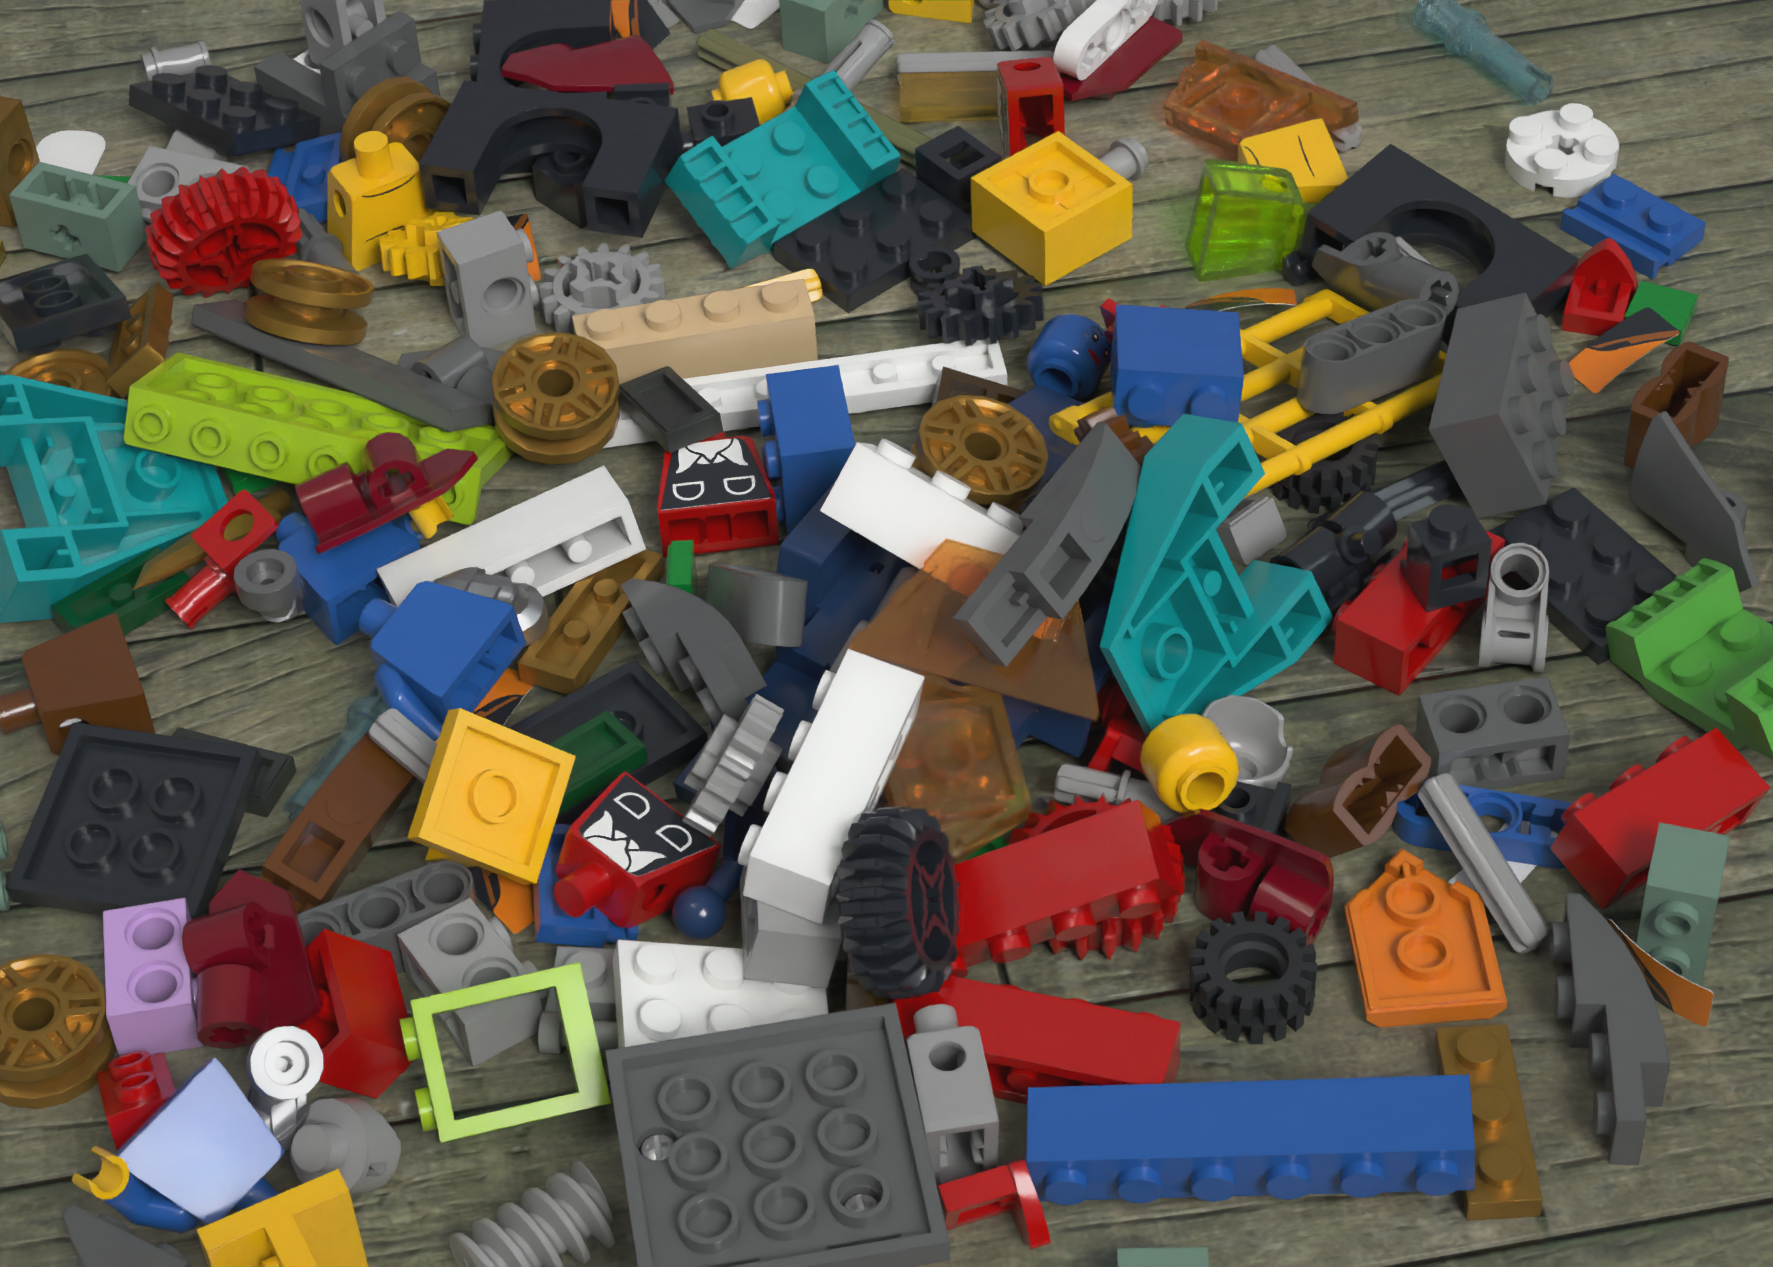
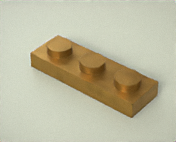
[105,281,174,398]
[517,550,666,695]
[1434,1024,1543,1221]

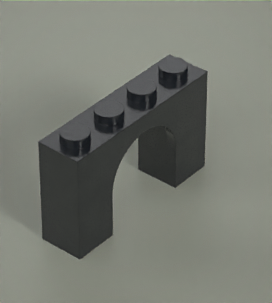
[470,0,616,174]
[419,80,683,238]
[1299,144,1579,346]

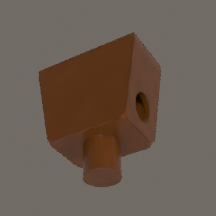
[0,613,156,756]

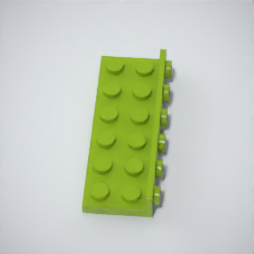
[124,352,514,525]

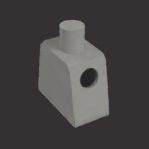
[906,1004,999,1187]

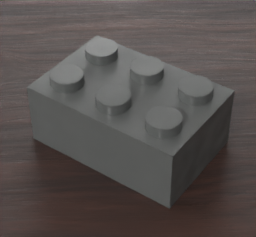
[1429,292,1574,519]

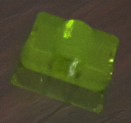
[1185,159,1321,282]

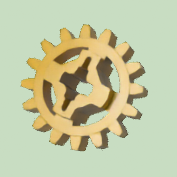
[379,211,473,286]

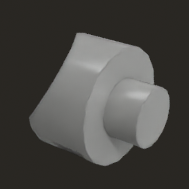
[290,1097,401,1194]

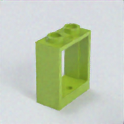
[399,962,611,1143]

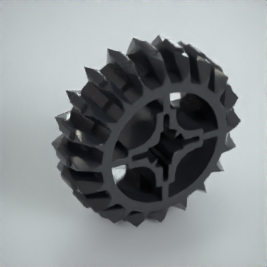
[836,806,960,1000]

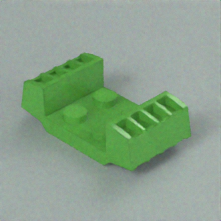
[1606,557,1773,759]

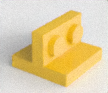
[407,708,576,885]
[196,1169,368,1267]

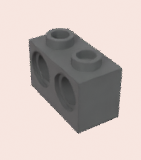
[1415,677,1570,789]

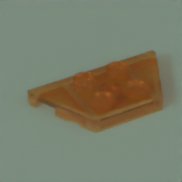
[1163,40,1359,155]
[849,538,1100,722]
[875,658,1032,864]

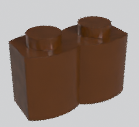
[1624,341,1729,469]
[1285,724,1431,859]

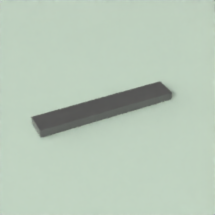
[192,299,491,432]

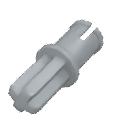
[1054,763,1182,824]

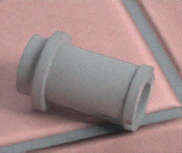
[141,41,211,82]
[1098,138,1149,180]

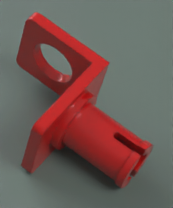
[164,490,279,630]

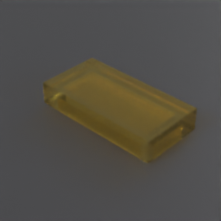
[900,71,999,122]

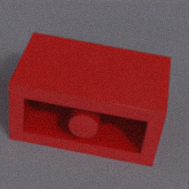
[297,929,414,1099]

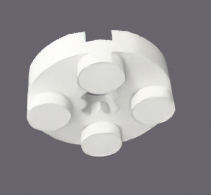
[1504,103,1619,198]

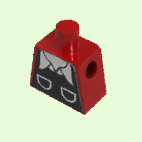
[997,57,1065,158]
[657,430,779,557]
[554,771,721,929]

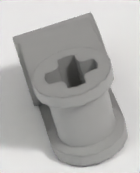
[1478,543,1549,673]

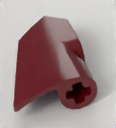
[1058,16,1183,101]
[501,35,674,95]
[295,432,478,555]
[1162,808,1334,945]
[182,869,322,1049]

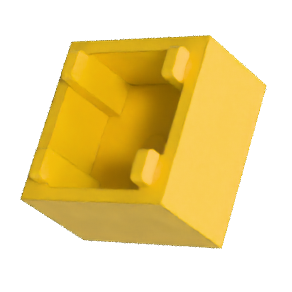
[971,131,1133,286]

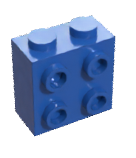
[1111,304,1244,428]

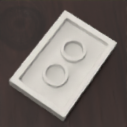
[612,940,829,1048]

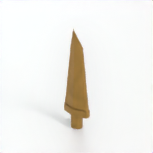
[133,489,292,590]

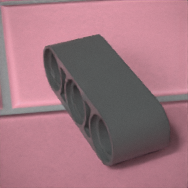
[1296,299,1446,414]
[705,564,808,647]
[297,860,479,973]

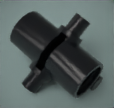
[1269,491,1399,635]

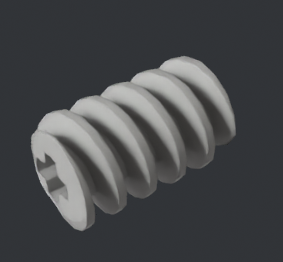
[449,1161,616,1267]

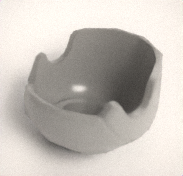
[1201,695,1293,790]

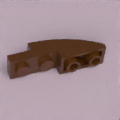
[259,731,417,915]

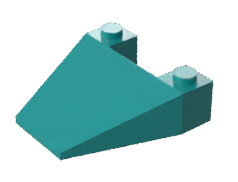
[0,375,228,623]
[1100,414,1334,737]

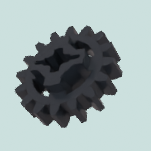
[917,266,1044,346]

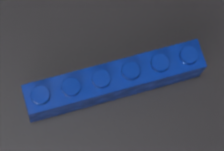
[1026,1075,1475,1205]

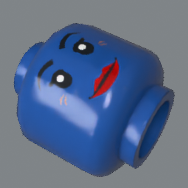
[1027,313,1112,401]

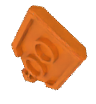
[1344,848,1507,1028]

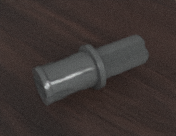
[296,208,360,275]

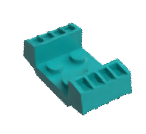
[664,70,901,269]

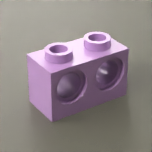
[103,898,204,1056]

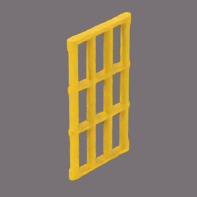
[1049,289,1447,500]

